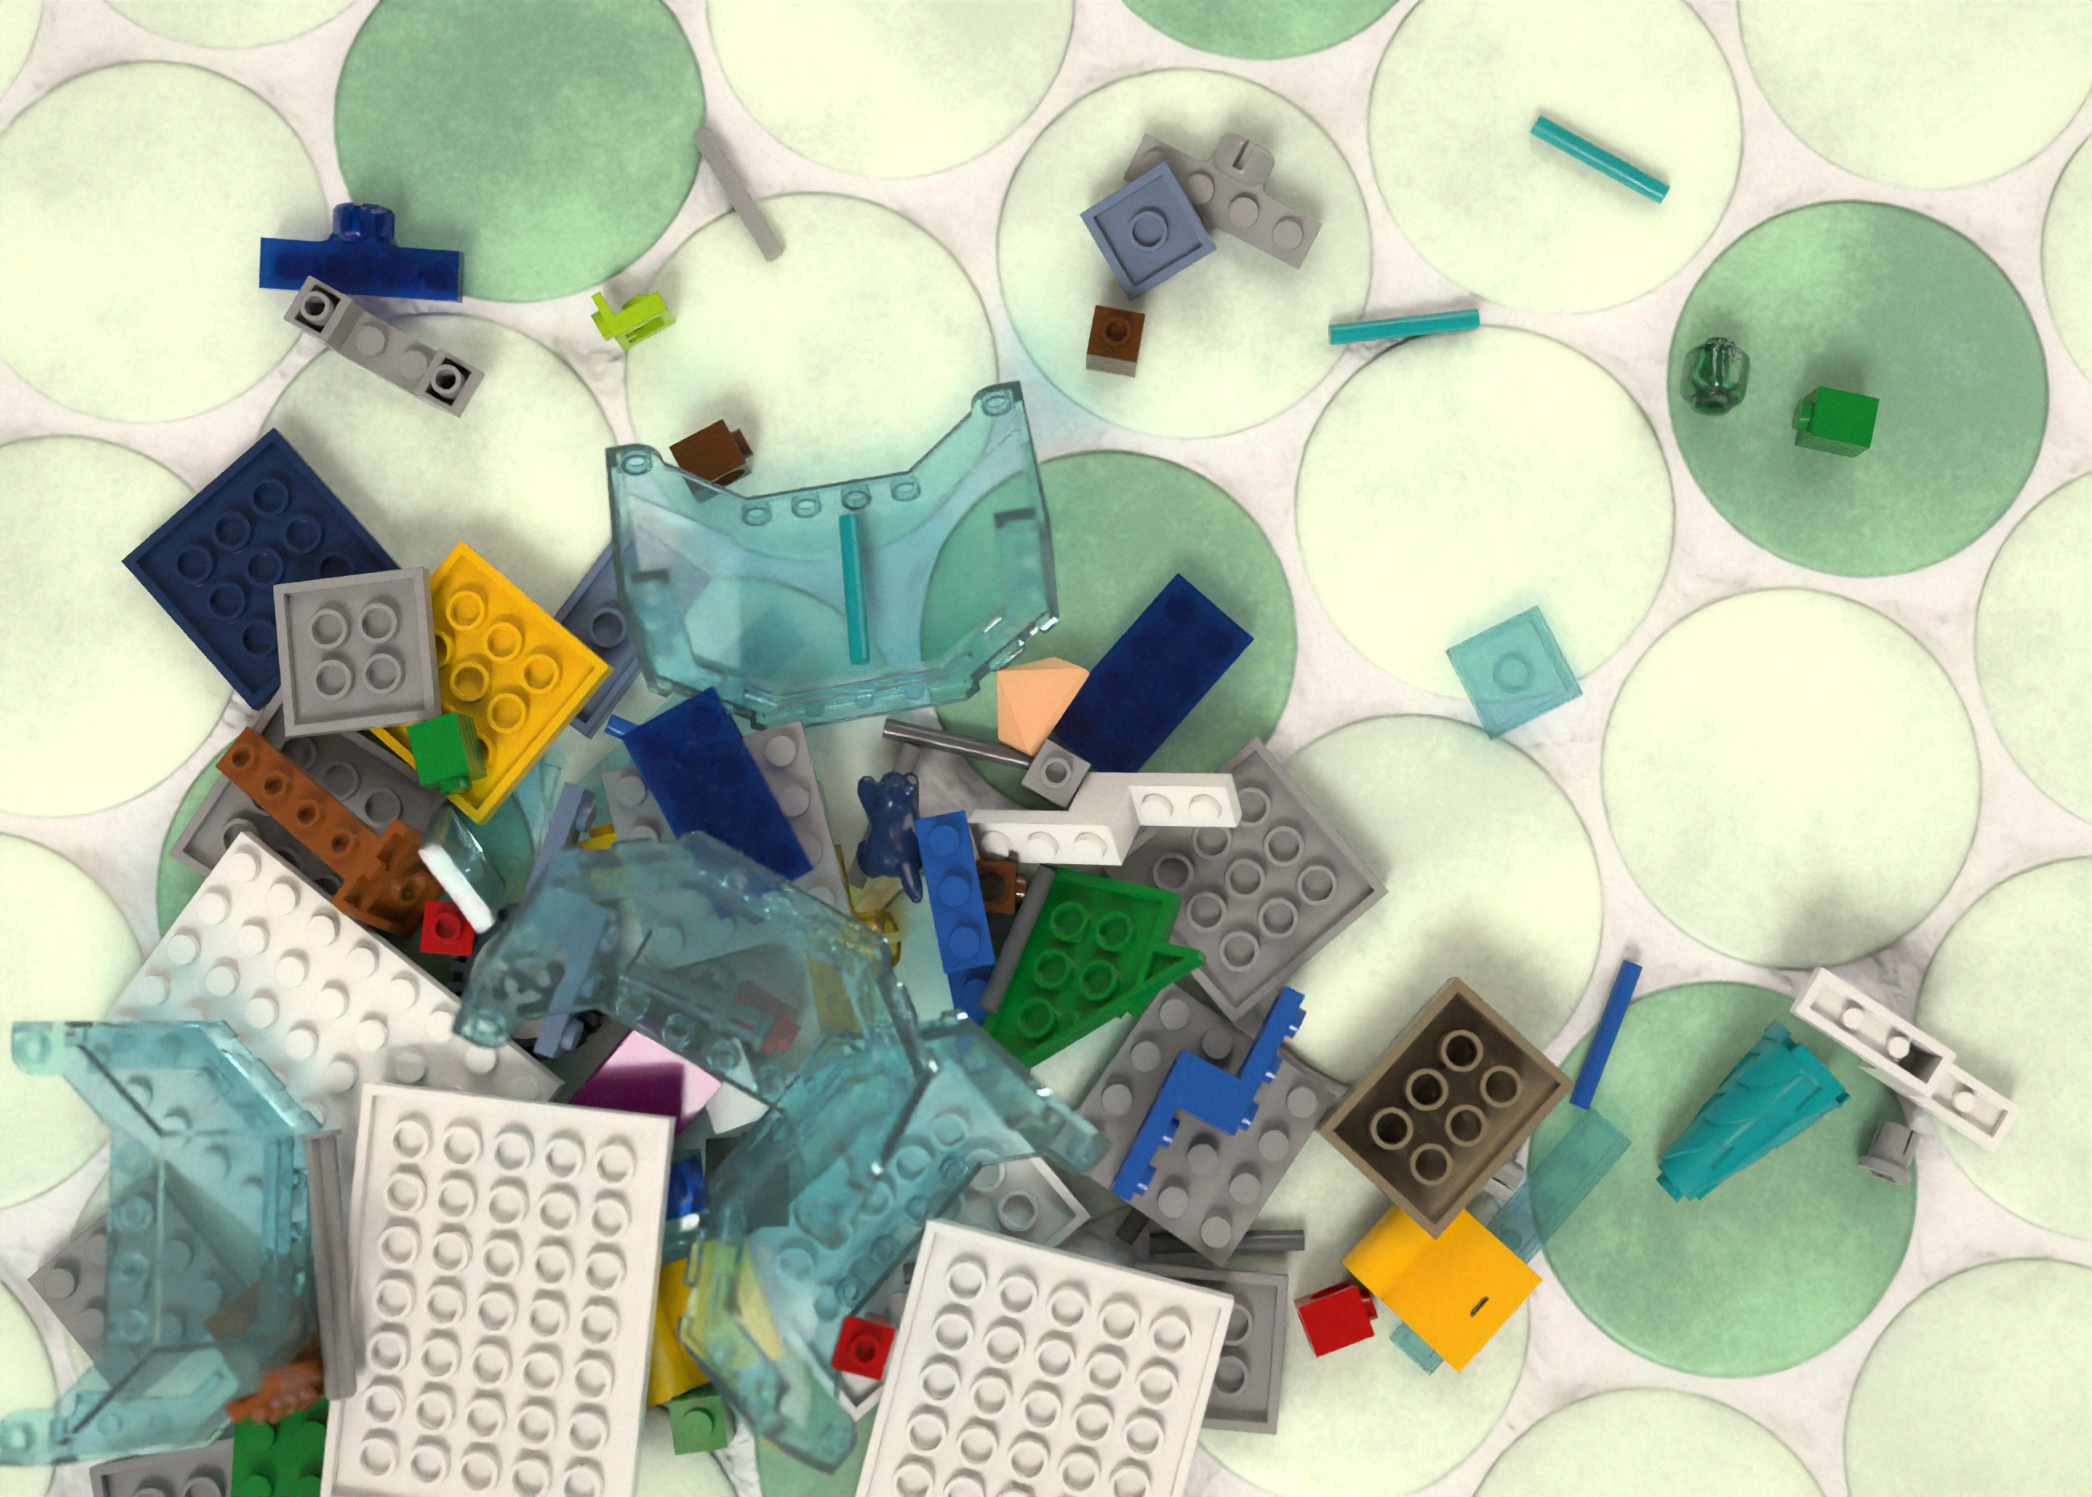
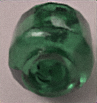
[1679,337,1751,416]

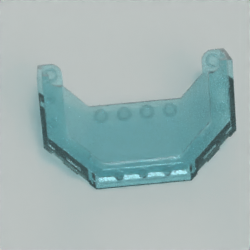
[450,831,938,1250]
[676,1008,1115,1477]
[0,1020,322,1467]

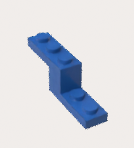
[914,810,1006,1074]
[1108,986,1306,1201]

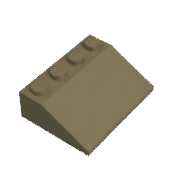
[1314,977,1576,1240]

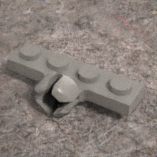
[1123,133,1323,270]

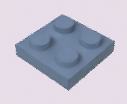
[1079,161,1218,302]

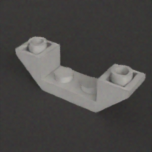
[283,275,485,418]

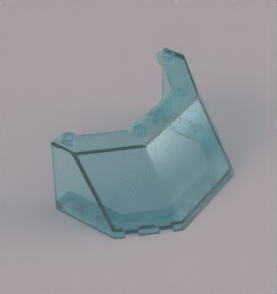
[605,380,1060,731]

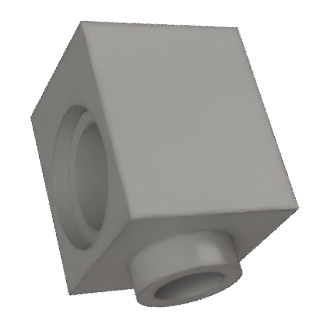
[1021,739,1091,811]

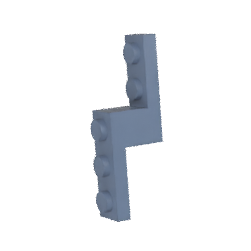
[511,782,620,1058]

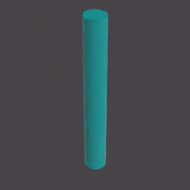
[1530,115,1671,204]
[1328,309,1480,345]
[838,514,870,665]

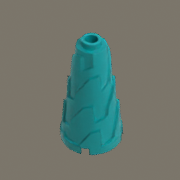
[1655,1020,1851,1202]

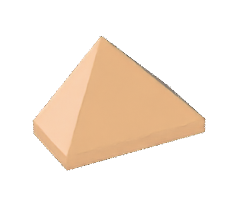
[996,656,1090,757]

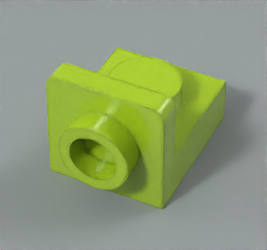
[591,291,675,351]

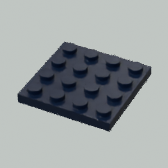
[121,427,403,711]

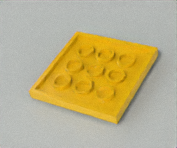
[369,541,615,826]

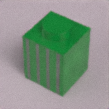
[1792,386,1879,458]
[406,711,487,796]
[669,1384,736,1455]

